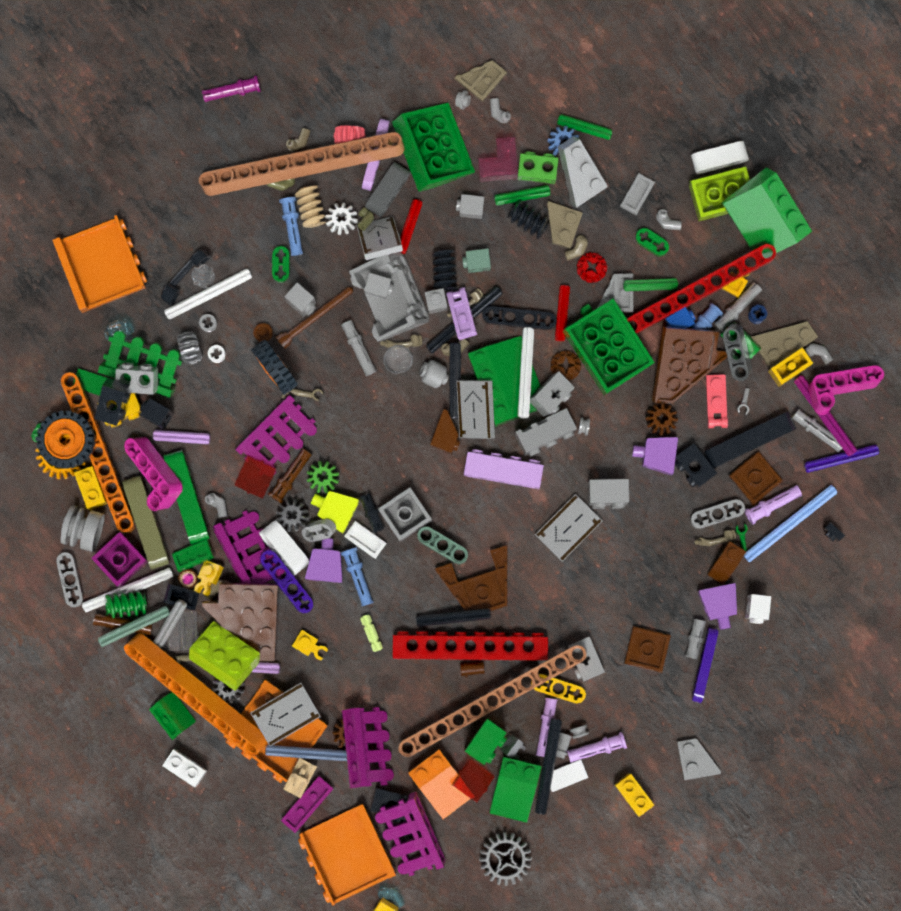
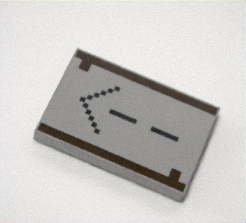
[356,216,403,260]
[456,380,495,439]
[535,494,602,562]
[251,683,321,746]

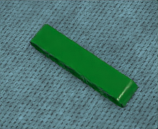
[164,450,210,545]

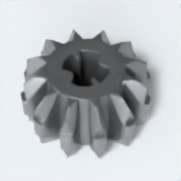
[177,331,202,365]
[276,499,309,532]
[212,680,245,703]

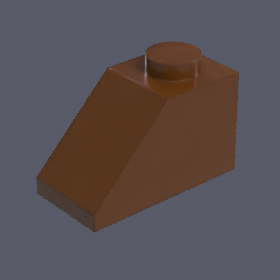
[430,409,461,455]
[707,542,746,585]

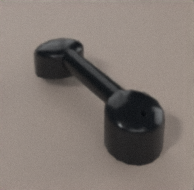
[161,249,212,307]

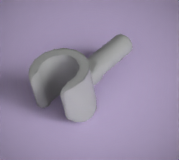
[737,388,750,415]

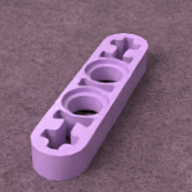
[362,118,390,191]

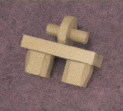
[284,758,317,798]

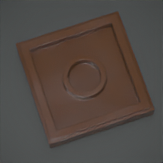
[729,451,783,505]
[624,626,671,673]

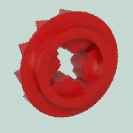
[577,252,607,283]

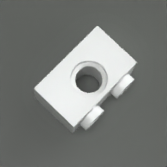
[745,594,771,624]
[163,749,208,787]

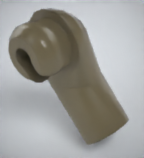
[286,128,311,152]
[564,235,588,261]
[441,339,470,356]
[204,579,230,601]

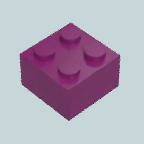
[91,532,148,587]

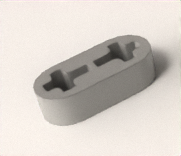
[302,519,336,542]

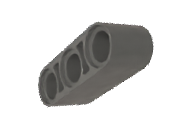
[365,162,411,217]
[723,324,752,381]

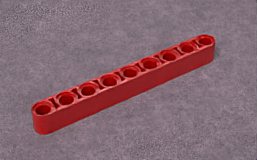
[627,244,776,334]

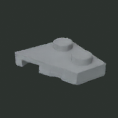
[597,274,634,313]
[677,738,721,780]

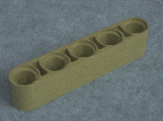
[122,475,170,570]

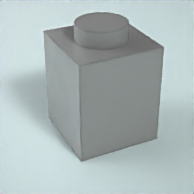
[456,194,484,219]
[364,273,394,299]
[425,288,447,314]

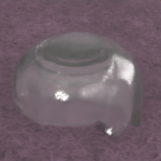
[383,345,413,374]

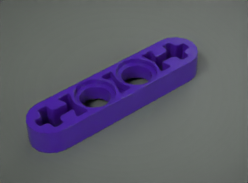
[259,550,313,613]
[692,628,719,703]

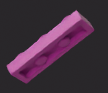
[281,776,334,833]

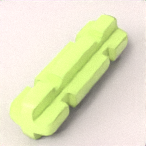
[360,615,383,652]

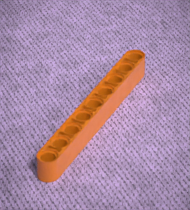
[61,372,136,533]
[124,633,268,756]

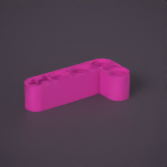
[808,366,884,415]
[124,436,182,511]

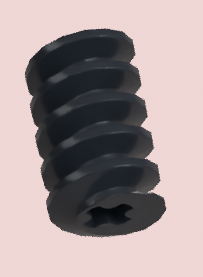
[507,200,549,240]
[432,250,457,291]

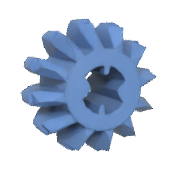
[548,126,579,156]

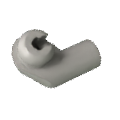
[656,209,681,230]
[805,343,834,365]

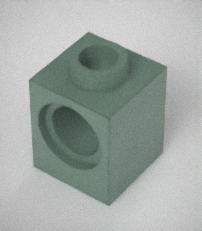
[462,249,491,273]

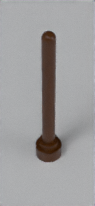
[275,287,353,349]

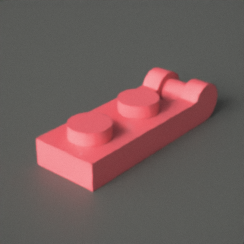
[706,375,728,429]

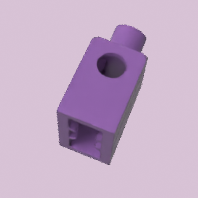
[632,437,678,475]
[305,539,343,583]
[697,583,737,630]

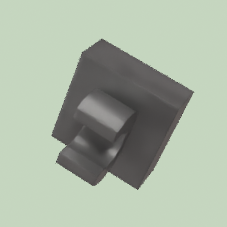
[499,733,525,759]

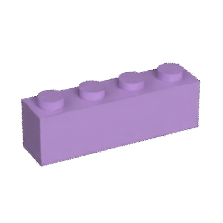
[464,449,544,489]

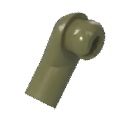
[267,178,295,191]
[358,207,374,231]

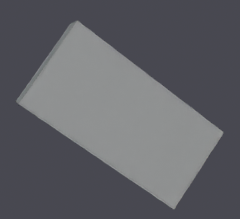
[620,173,655,216]

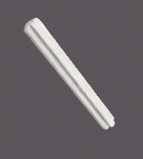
[164,269,252,319]
[518,327,534,418]
[82,568,173,612]

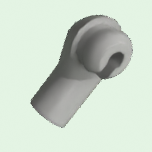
[490,98,511,123]
[205,493,228,518]

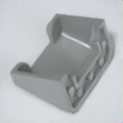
[349,252,429,342]

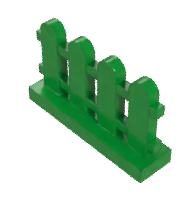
[98,330,183,397]

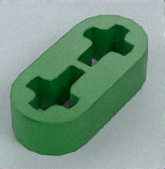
[635,228,669,257]
[272,246,290,283]

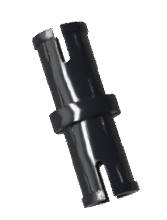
[359,493,385,533]

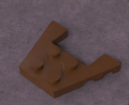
[435,545,507,611]

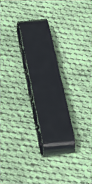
[705,412,797,468]

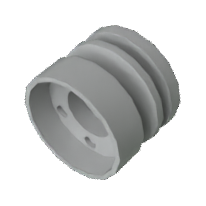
[61,505,105,552]

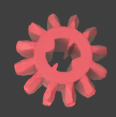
[334,125,366,144]

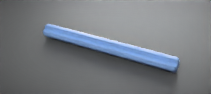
[744,485,837,562]

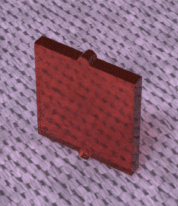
[234,455,276,499]
[452,759,495,803]

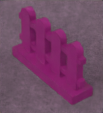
[235,395,317,477]
[213,510,285,584]
[342,707,394,788]
[375,792,446,876]

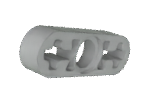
[690,499,745,529]
[56,552,84,608]

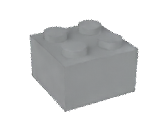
[588,479,629,509]
[378,488,432,542]

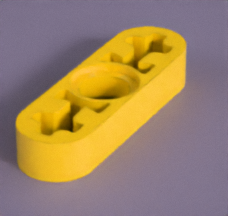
[531,674,586,703]

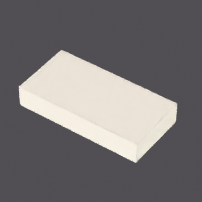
[344,521,387,559]
[551,759,588,792]

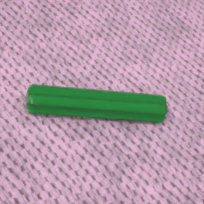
[557,114,612,140]
[494,185,550,206]
[623,278,678,292]

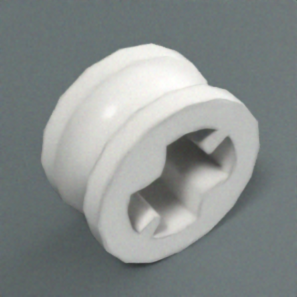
[208,345,226,363]

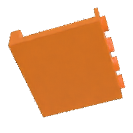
[53,215,147,313]
[223,680,328,783]
[298,803,396,906]

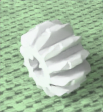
[325,203,358,235]

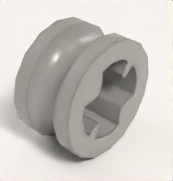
[199,314,217,332]
[578,417,590,436]
[570,725,589,739]

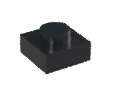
[823,523,845,542]

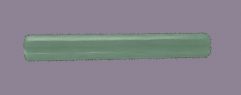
[98,606,170,647]

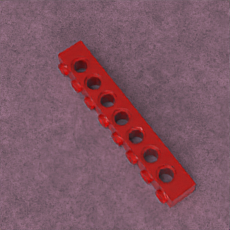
[393,632,548,661]

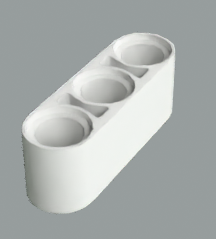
[691,141,749,174]
[259,521,309,576]

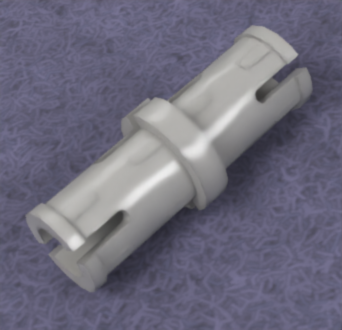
[685,619,706,659]

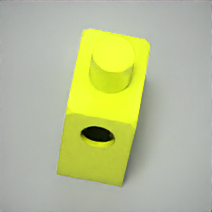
[311,491,359,534]

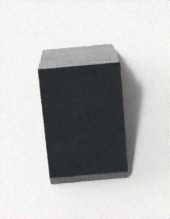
[163,584,199,611]

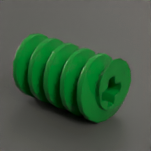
[105,591,146,618]

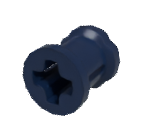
[748,305,767,324]

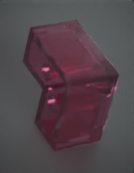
[478,137,518,182]

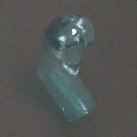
[378,886,405,908]

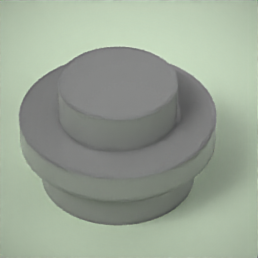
[455,91,471,110]

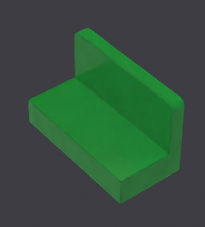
[149,692,196,740]

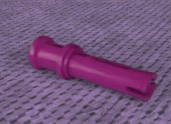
[202,75,261,102]

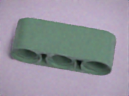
[417,527,468,565]

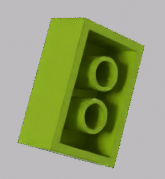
[689,167,750,221]
[189,621,260,691]

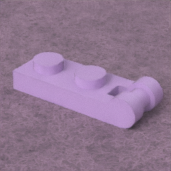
[446,287,477,340]

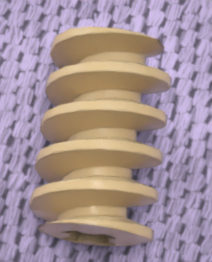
[295,185,326,228]

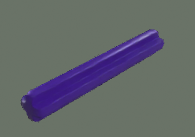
[804,445,879,473]

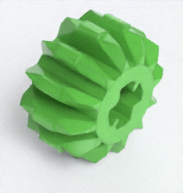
[307,461,339,494]

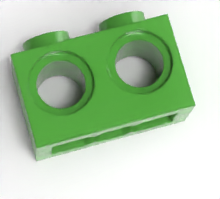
[517,152,558,184]

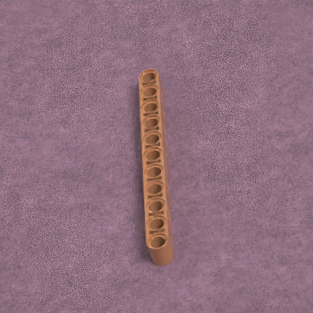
[199,132,405,196]
[399,645,587,757]

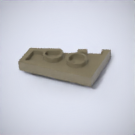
[751,321,818,369]

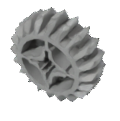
[479,832,532,886]

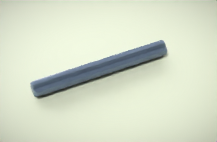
[265,745,347,761]

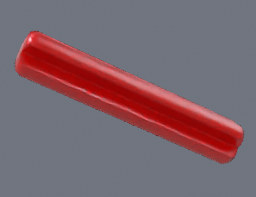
[399,199,422,254]
[555,285,570,342]

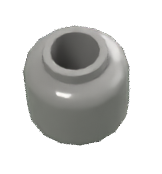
[419,360,449,388]

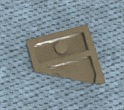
[455,60,507,102]
[547,201,583,249]

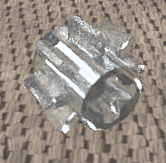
[191,264,215,288]

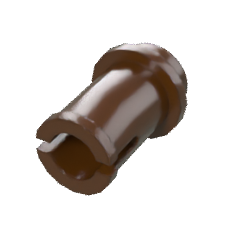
[460,662,485,678]

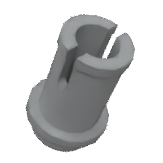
[556,733,572,759]

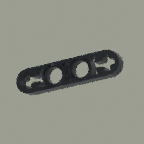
[482,306,557,331]

